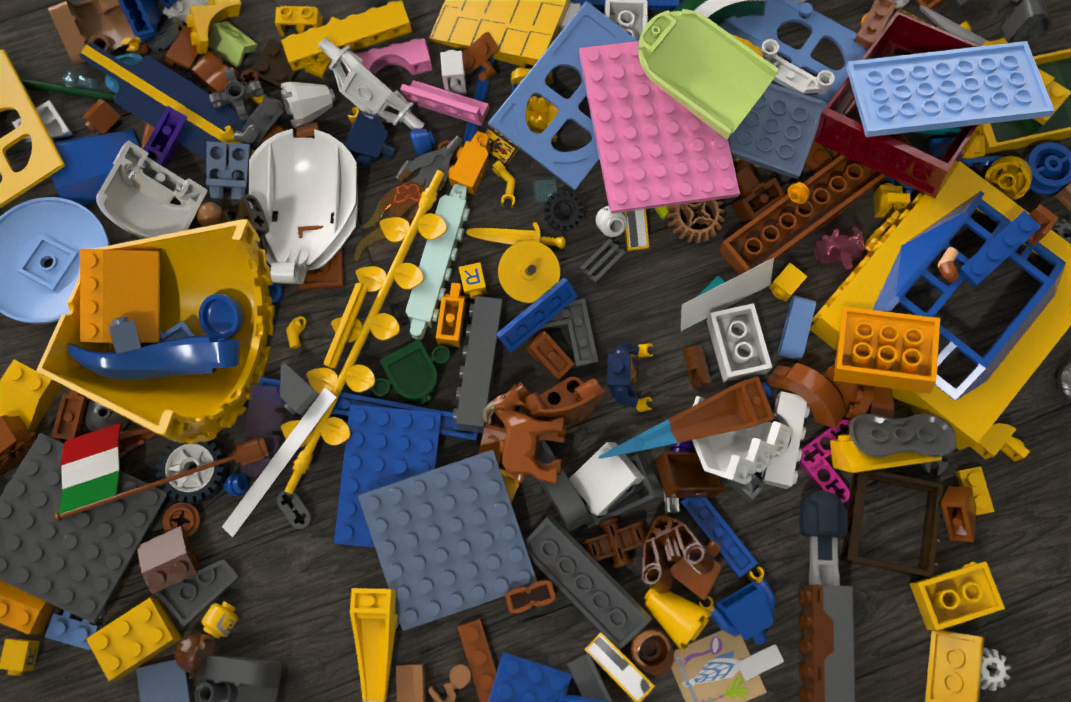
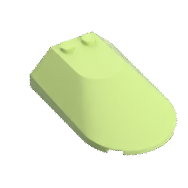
[638,9,779,140]

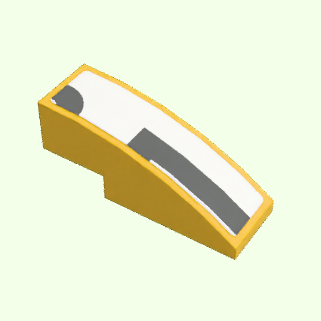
[623,209,649,251]
[584,632,655,702]

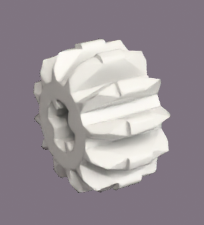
[980,648,1011,691]

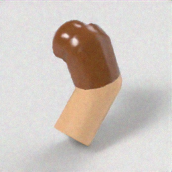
[938,247,959,282]

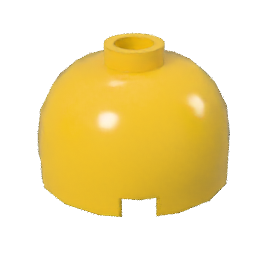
[984,156,1033,200]

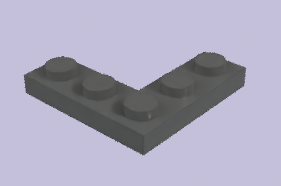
[520,299,599,368]

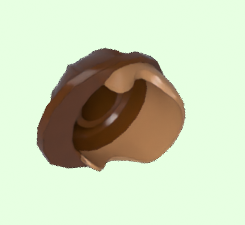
[630,627,674,676]
[175,632,216,679]

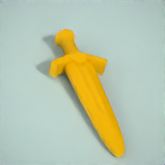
[466,222,566,249]

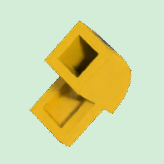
[970,423,1030,461]

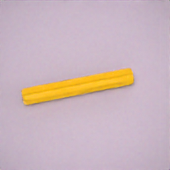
[324,283,368,368]

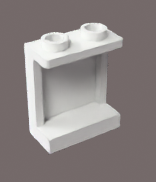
[569,442,645,516]

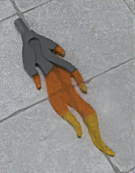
[354,136,463,261]

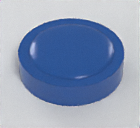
[199,294,244,339]

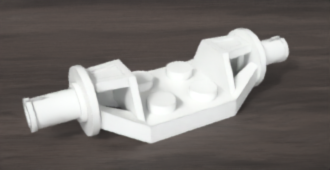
[318,37,425,130]

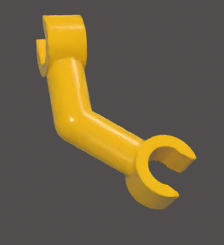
[492,160,516,208]

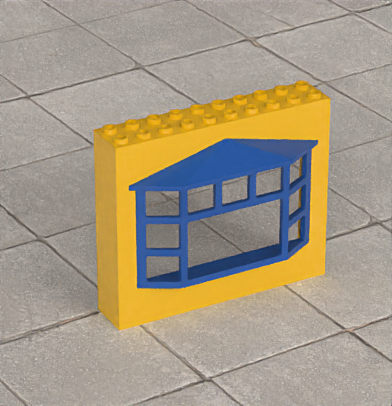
[810,161,1071,450]

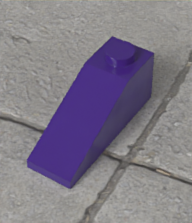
[143,105,188,168]

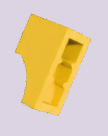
[874,183,910,218]

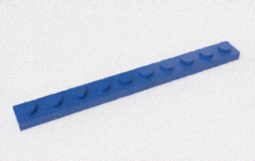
[255,377,479,442]

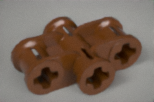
[580,517,647,569]

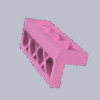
[400,80,490,126]

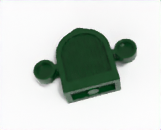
[372,339,451,405]

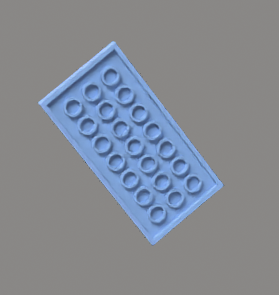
[846,41,1054,137]

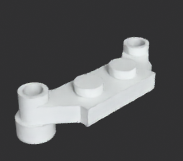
[761,39,835,94]

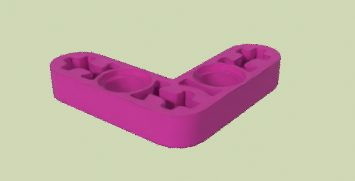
[799,420,850,503]

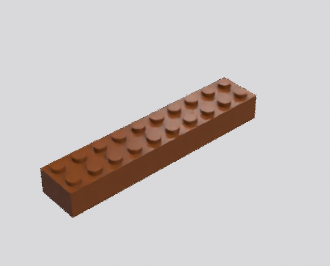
[718,133,915,275]

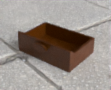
[655,452,726,498]

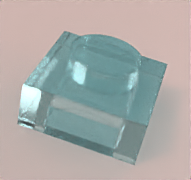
[533,179,557,203]

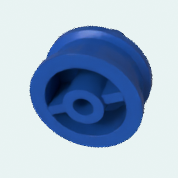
[1023,142,1071,195]

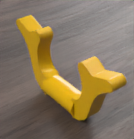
[864,209,901,252]

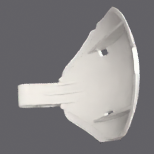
[249,129,358,284]

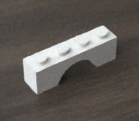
[760,391,810,489]

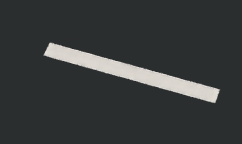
[222,388,336,537]

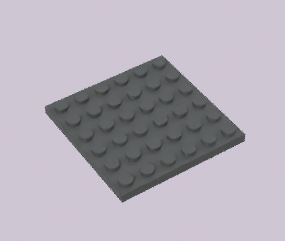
[0,433,169,624]

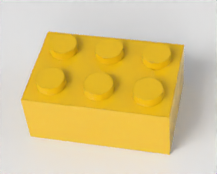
[86,598,183,681]

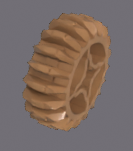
[666,200,725,243]

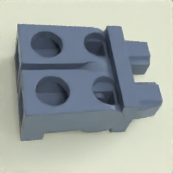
[206,141,253,201]

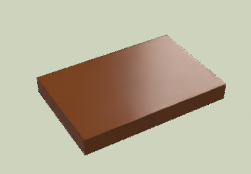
[298,225,344,290]

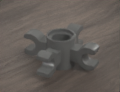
[209,68,264,121]

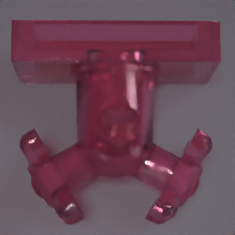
[813,227,865,270]

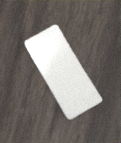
[737,644,784,681]

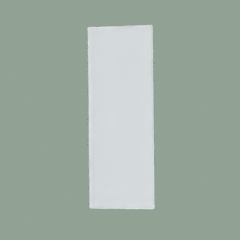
[681,258,774,331]

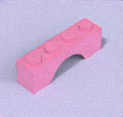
[345,38,432,76]

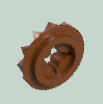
[162,502,201,539]

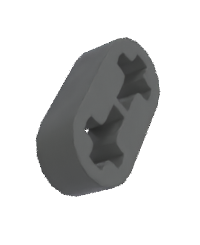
[277,491,313,530]

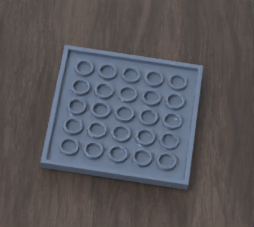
[358,449,537,631]

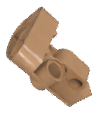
[48,0,136,66]

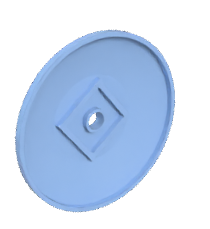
[0,197,110,324]

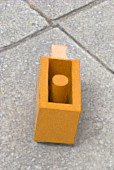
[448,131,490,195]
[436,283,466,347]

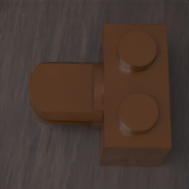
[731,168,786,223]

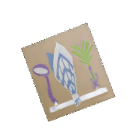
[671,630,767,702]

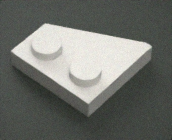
[12,101,72,142]

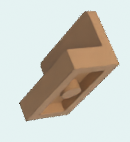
[396,664,426,702]

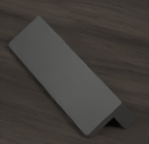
[567,653,612,702]

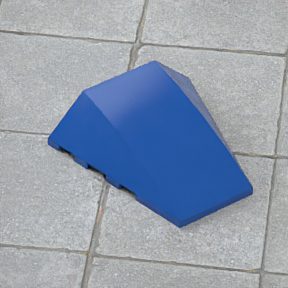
[51,129,140,206]

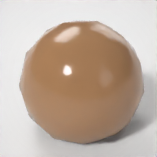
[195,202,223,227]

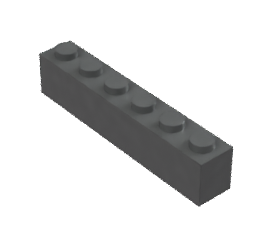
[452,296,503,433]

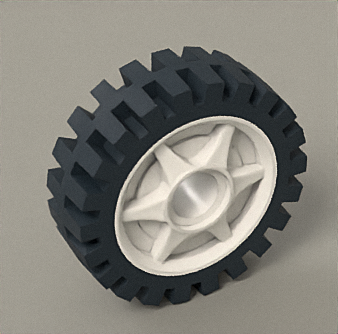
[156,440,230,504]

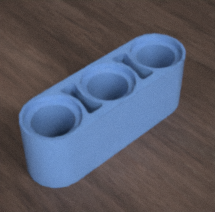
[778,295,816,361]

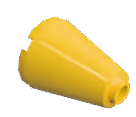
[644,588,712,652]

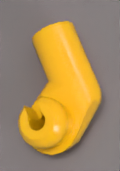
[286,316,307,349]

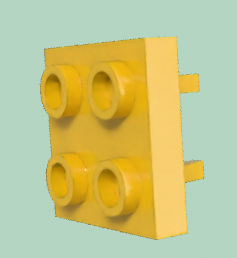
[526,96,558,142]

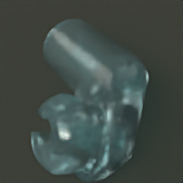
[61,71,97,90]

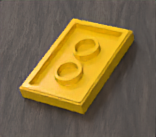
[925,630,984,702]

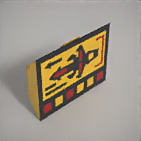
[484,125,519,167]

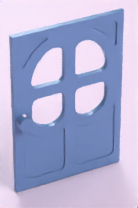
[718,0,869,108]
[488,1,638,191]

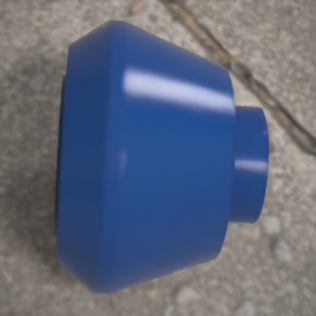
[410,129,435,156]

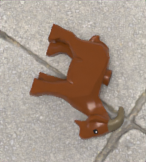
[483,390,566,485]

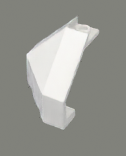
[692,396,793,485]

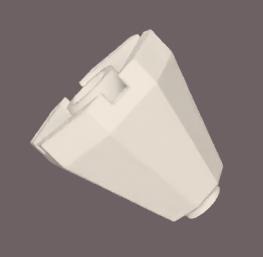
[281,82,335,129]

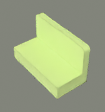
[208,21,258,67]

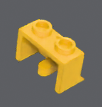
[275,6,323,36]

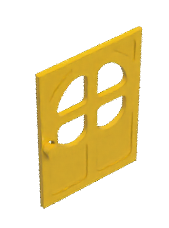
[0,49,65,208]

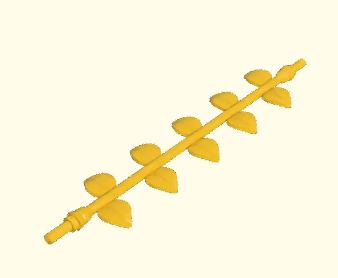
[281,170,447,495]

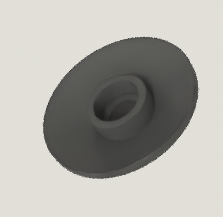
[85,400,130,432]

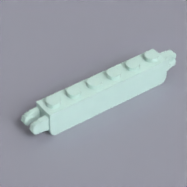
[405,184,470,340]

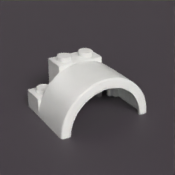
[96,140,208,239]

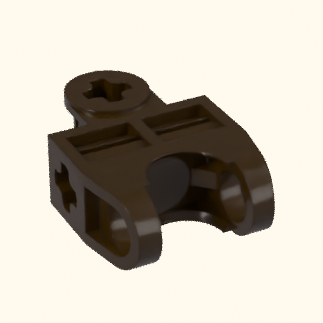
[220,194,269,255]

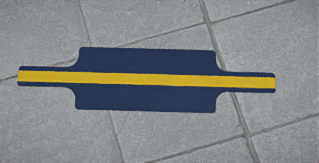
[79,42,258,160]

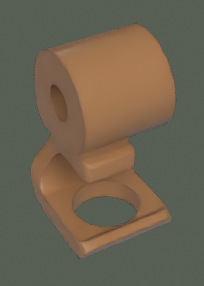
[429,664,472,702]

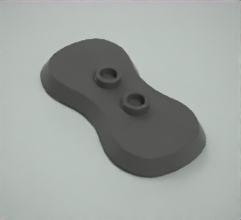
[849,413,957,458]

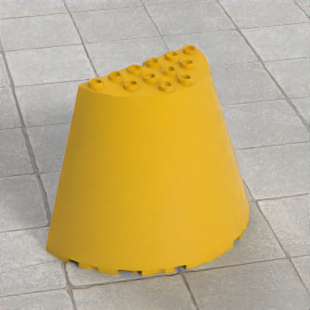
[36,219,275,444]

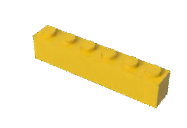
[281,0,412,71]

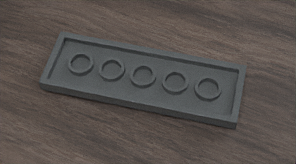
[524,515,652,651]

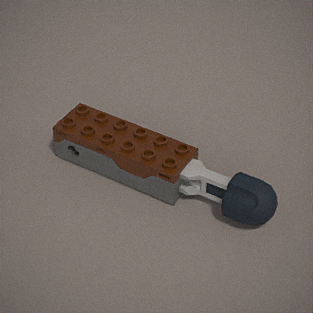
[798,491,855,702]

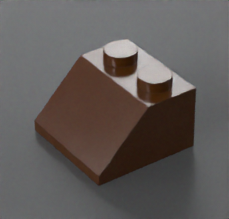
[137,525,202,594]

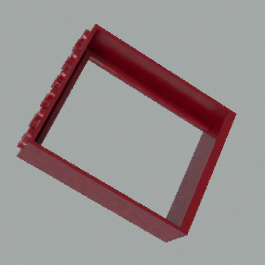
[814,11,984,199]

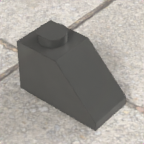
[280,362,320,416]

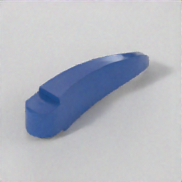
[68,334,240,380]

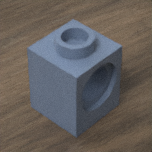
[108,316,141,354]

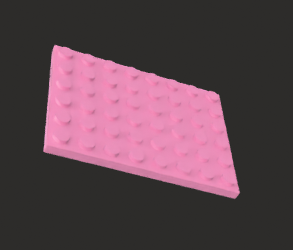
[579,41,740,214]

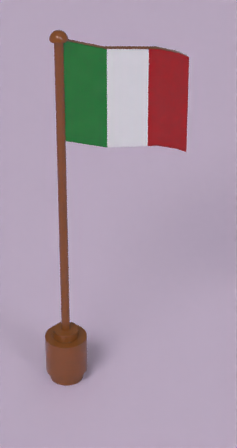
[54,423,270,522]

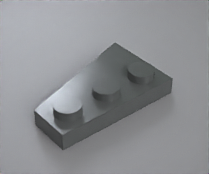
[155,559,241,627]

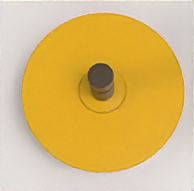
[498,241,560,303]

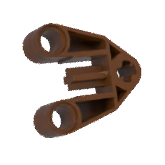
[642,515,715,594]

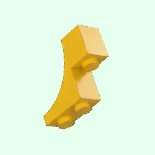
[186,0,241,54]

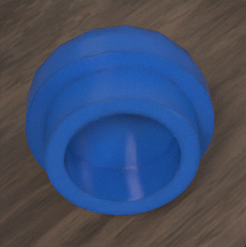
[223,473,248,496]

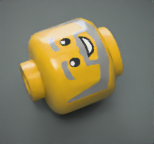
[201,601,238,639]

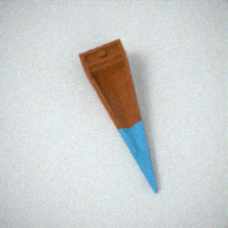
[598,376,775,459]

